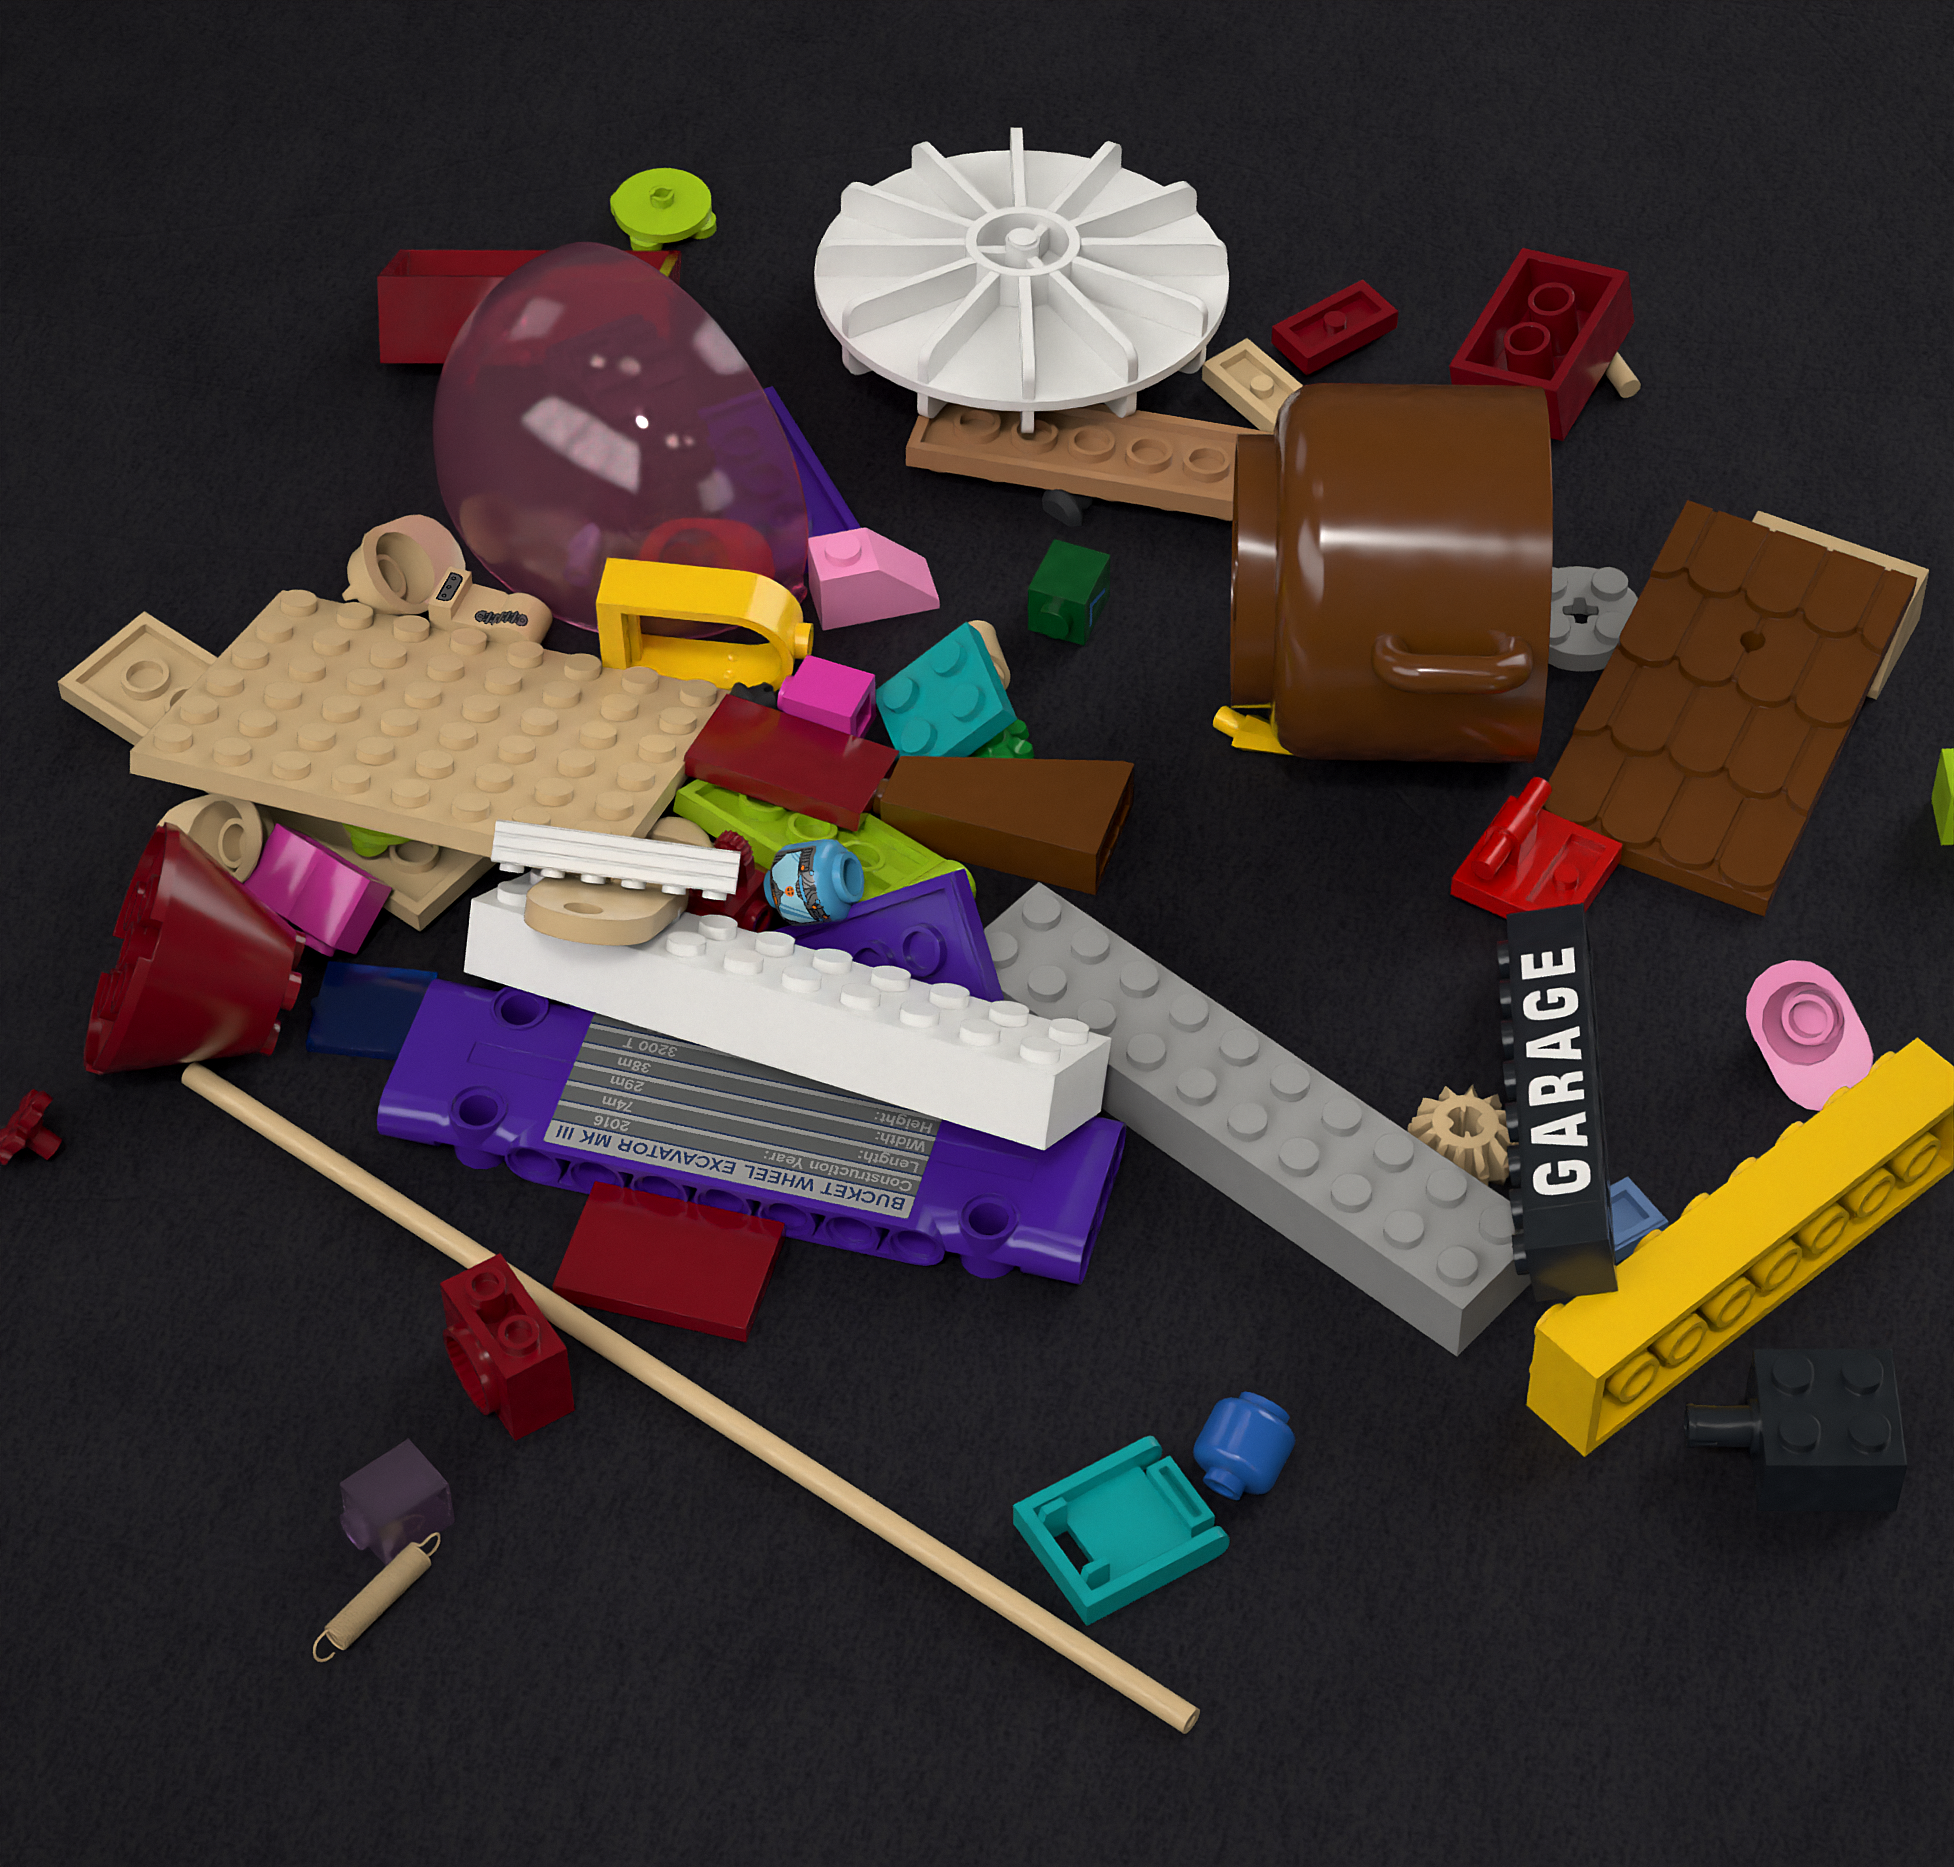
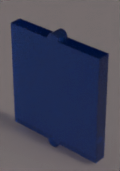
[305,961,439,1061]

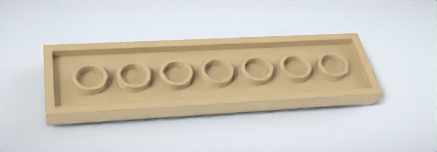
[58,611,497,931]

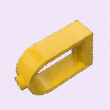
[596,557,813,692]

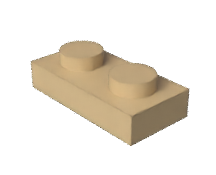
[1202,338,1303,433]

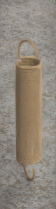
[313,1532,440,1662]

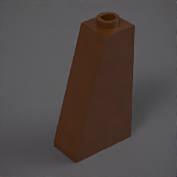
[873,756,1134,895]

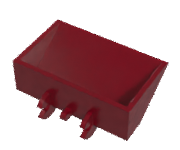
[377,250,681,396]

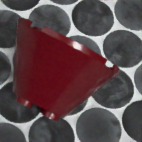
[84,822,306,1075]

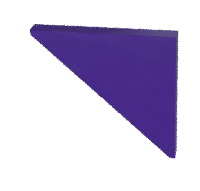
[771,869,1005,1002]

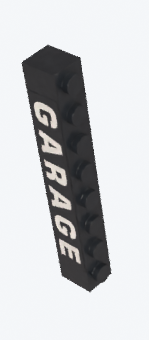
[1497,903,1618,1302]

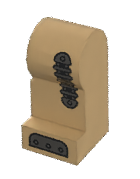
[428,566,553,645]

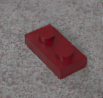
[1271,279,1398,375]

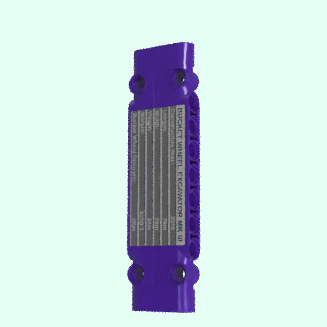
[377,978,1126,1285]

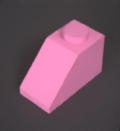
[807,527,940,631]

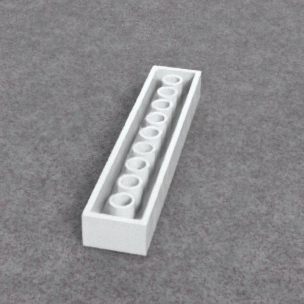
[464,868,1111,1150]

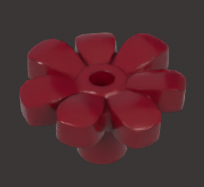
[0,1089,62,1165]

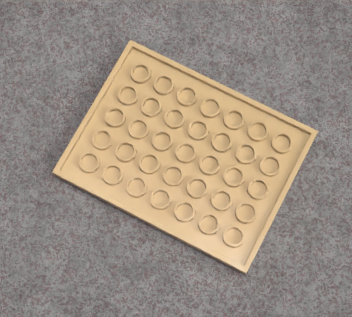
[130,590,731,883]

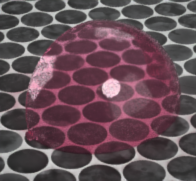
[432,242,809,639]

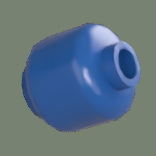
[1193,1392,1296,1500]

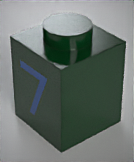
[1028,539,1110,646]

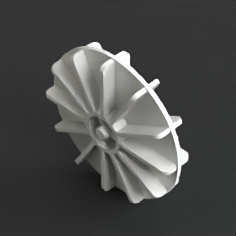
[814,128,1229,433]

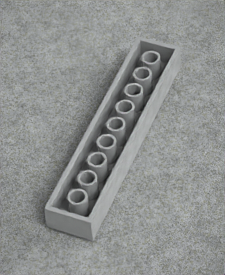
[984,882,1531,1356]

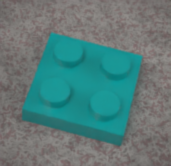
[875,622,1017,758]

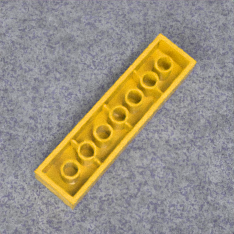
[1526,1037,1954,1457]

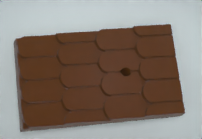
[1541,500,1918,917]

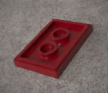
[683,694,900,832]
[552,1181,786,1342]

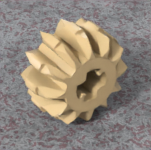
[1408,1084,1519,1186]

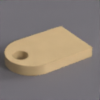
[524,874,690,946]

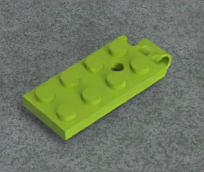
[673,779,976,903]

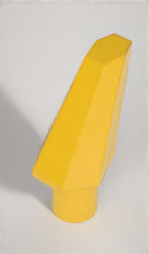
[1213,706,1293,755]

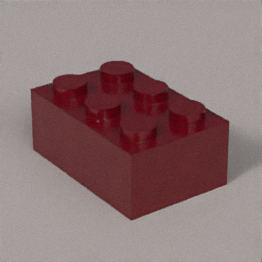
[1449,248,1635,441]

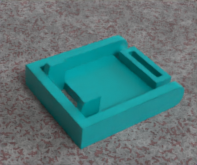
[1013,1436,1230,1626]

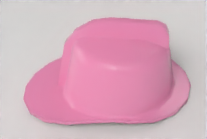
[1746,960,1874,1111]

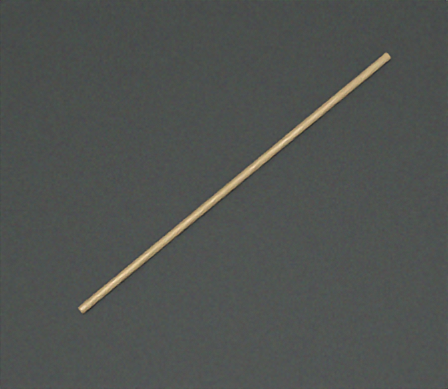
[182,1062,1200,1734]

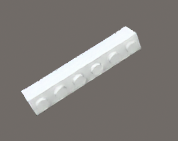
[491,819,741,900]

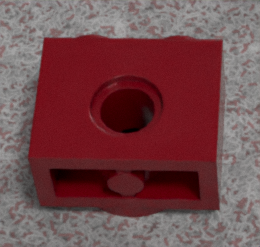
[440,1253,575,1441]

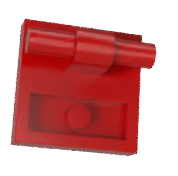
[1451,777,1623,919]

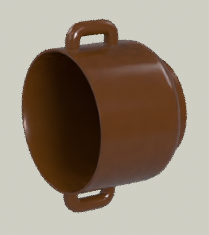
[1230,383,1553,764]

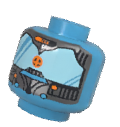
[764,839,864,926]

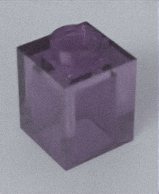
[339,1438,455,1566]

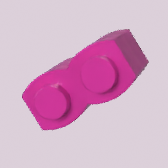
[244,823,392,957]

